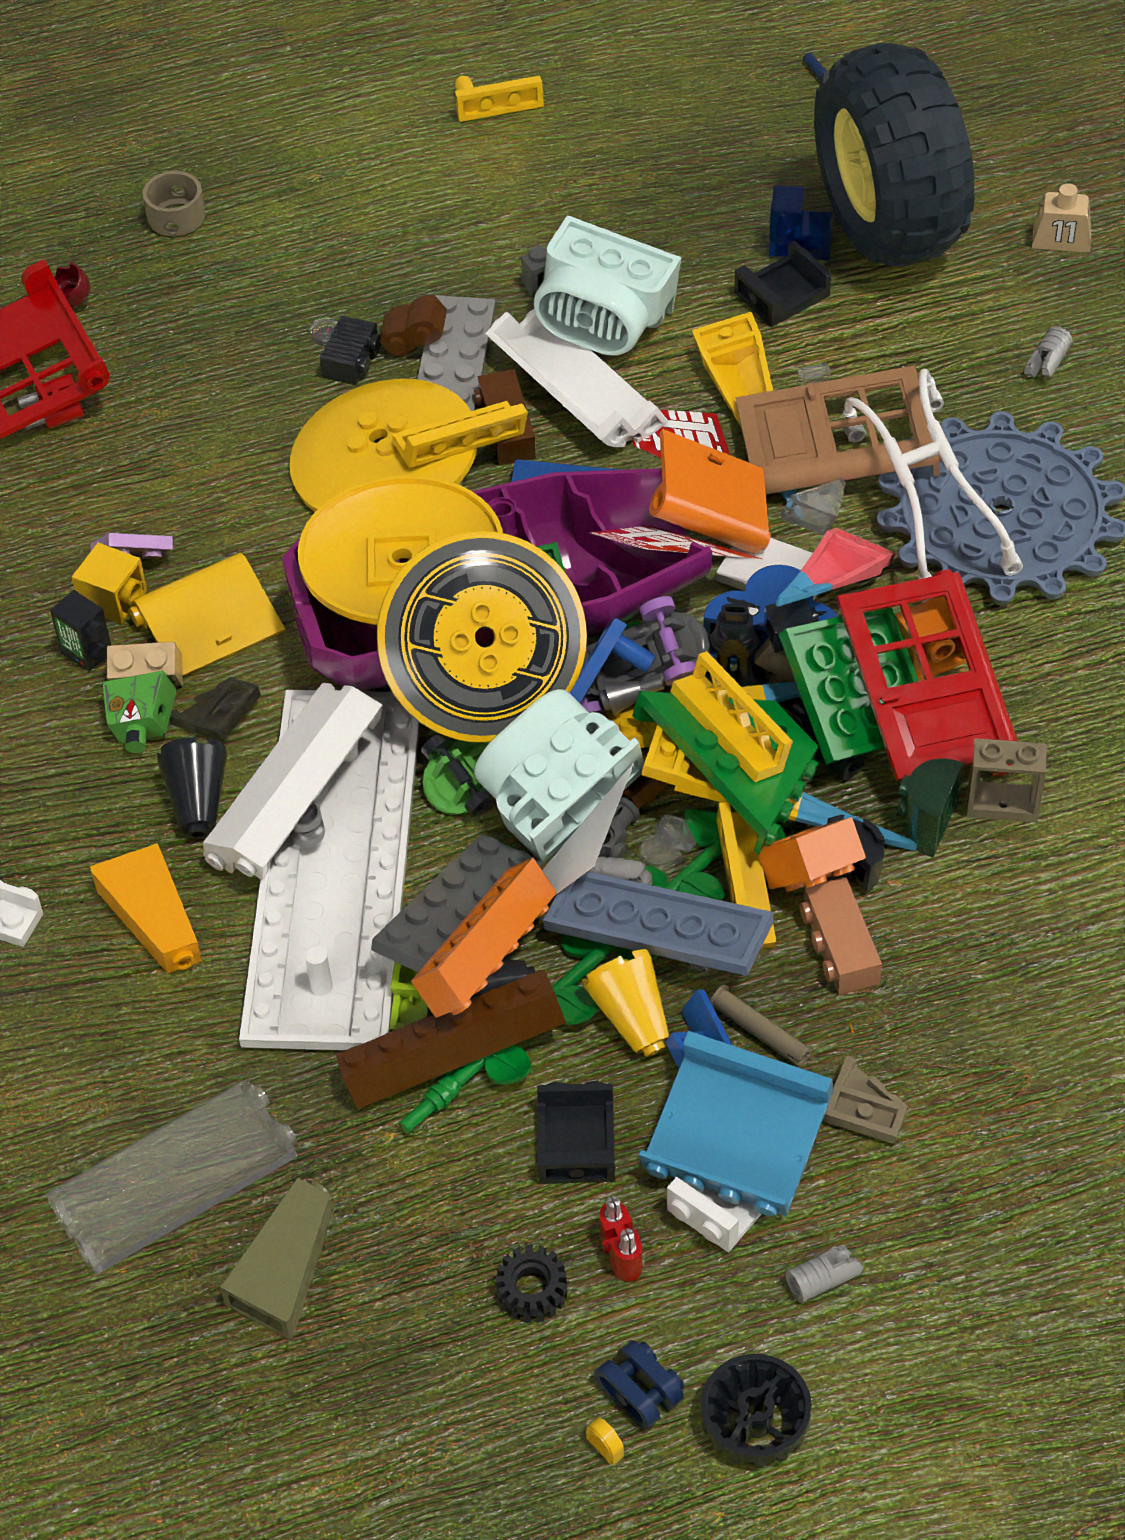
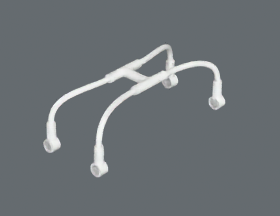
[843,368,1023,603]

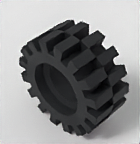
[496,1245,568,1323]

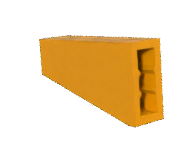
[90,843,202,973]

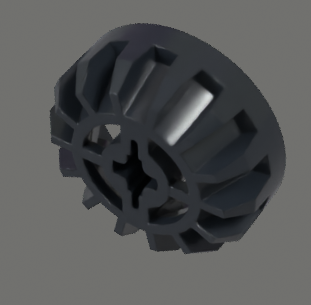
[701,1354,812,1468]

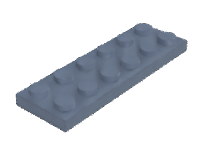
[543,871,774,976]

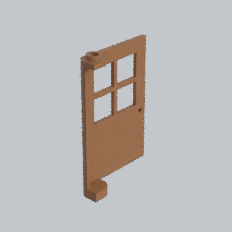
[735,365,942,494]

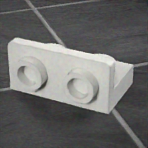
[0,880,43,947]

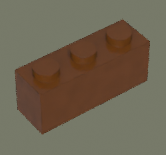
[473,369,536,466]

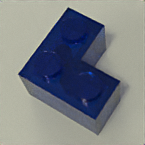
[769,185,834,260]

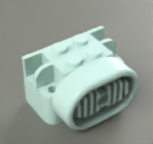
[534,215,681,355]
[474,689,644,864]

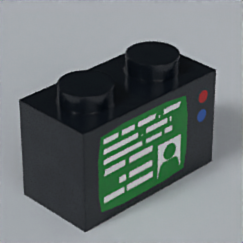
[50,590,111,672]

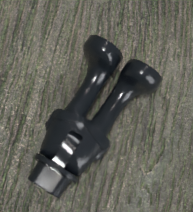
[705,604,766,687]

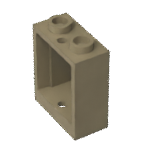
[967,738,1047,823]

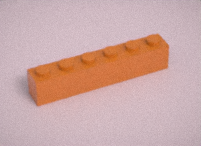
[411,858,557,1018]

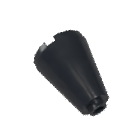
[157,737,227,839]

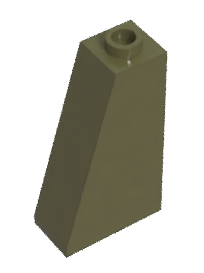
[220,1178,334,1340]

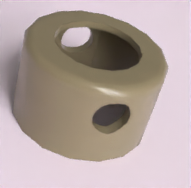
[142,171,206,237]

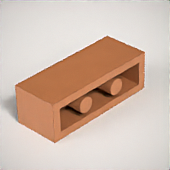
[800,877,882,995]

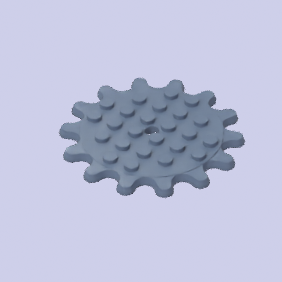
[877,411,1125,606]

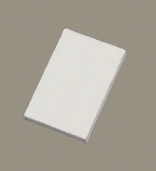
[716,538,818,601]

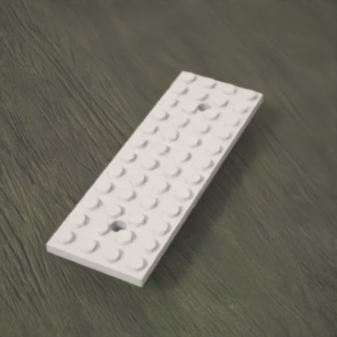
[239,690,420,1050]

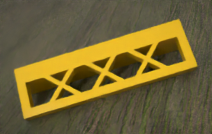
[392,401,528,468]
[670,651,793,782]
[717,802,776,949]

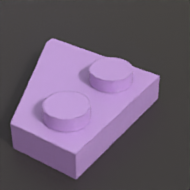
[91,533,173,559]

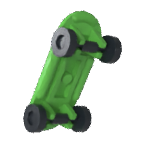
[421,733,496,817]

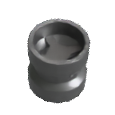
[290,801,325,847]

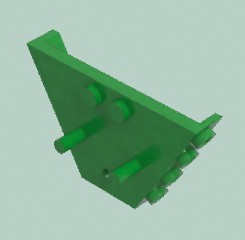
[632,691,819,856]

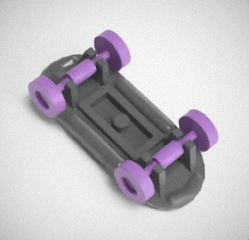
[580,596,710,716]

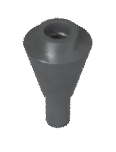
[599,676,664,715]

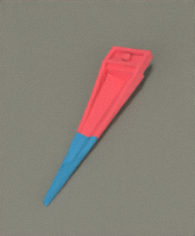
[776,528,895,606]

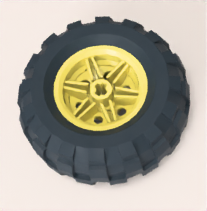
[814,43,975,267]

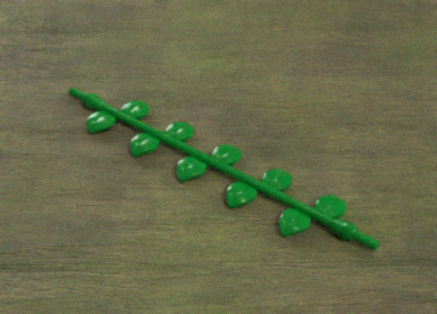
[398,779,805,1134]

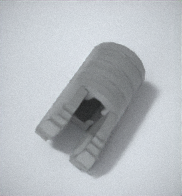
[1024,326,1073,378]
[588,856,654,885]
[785,1245,864,1303]

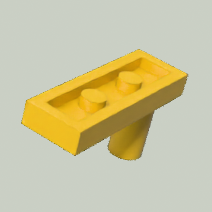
[455,75,544,122]

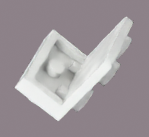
[667,1177,761,1253]

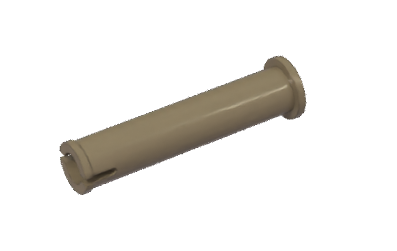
[710,985,812,1068]

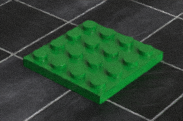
[778,607,919,765]

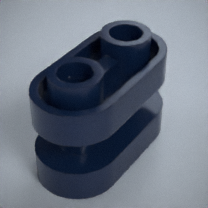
[594,1340,684,1430]

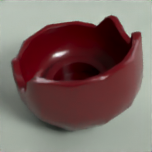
[53,262,90,309]

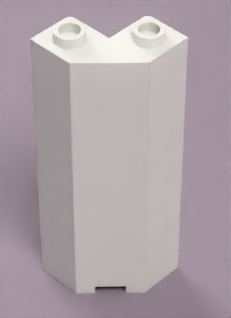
[203,683,382,879]

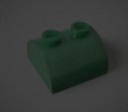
[896,758,963,858]

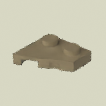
[823,1055,908,1144]

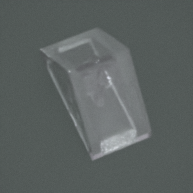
[780,478,846,535]

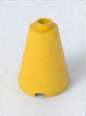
[581,949,669,1057]

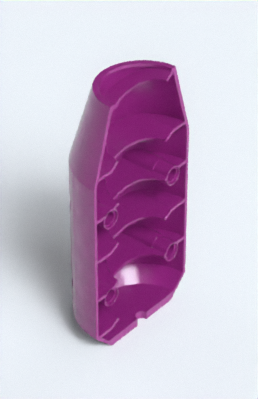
[282,468,712,692]

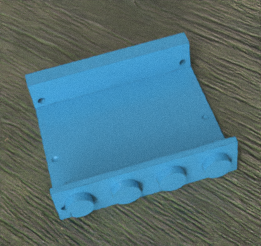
[639,1031,833,1217]

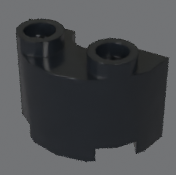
[827,815,885,893]

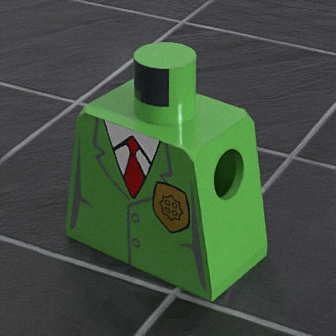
[103,670,176,753]

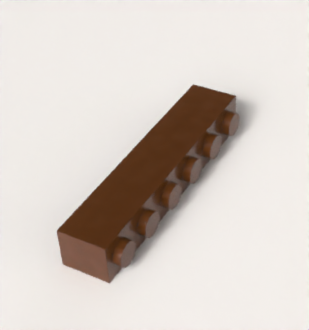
[336,969,566,1109]

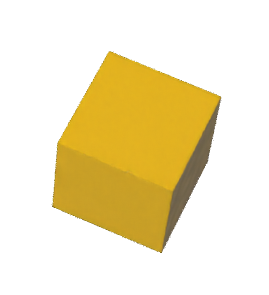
[72,542,147,625]

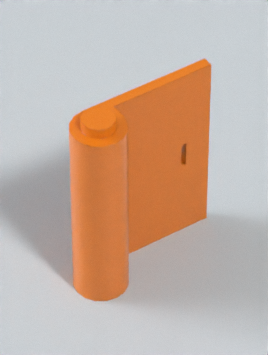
[649,429,771,554]

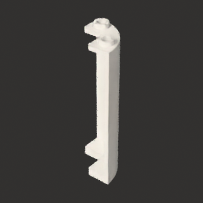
[485,309,668,447]

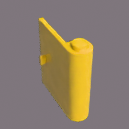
[129,552,285,677]

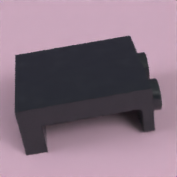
[734,240,832,327]
[537,1081,615,1184]

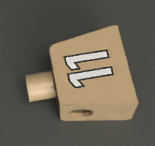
[1032,183,1091,253]

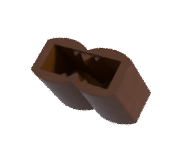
[379,295,447,356]

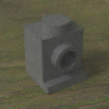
[519,246,547,297]

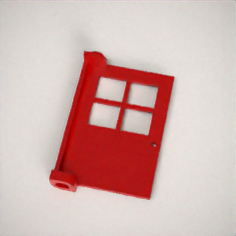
[0,259,110,439]
[836,569,1018,781]

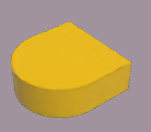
[586,1417,624,1465]

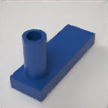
[570,618,656,703]

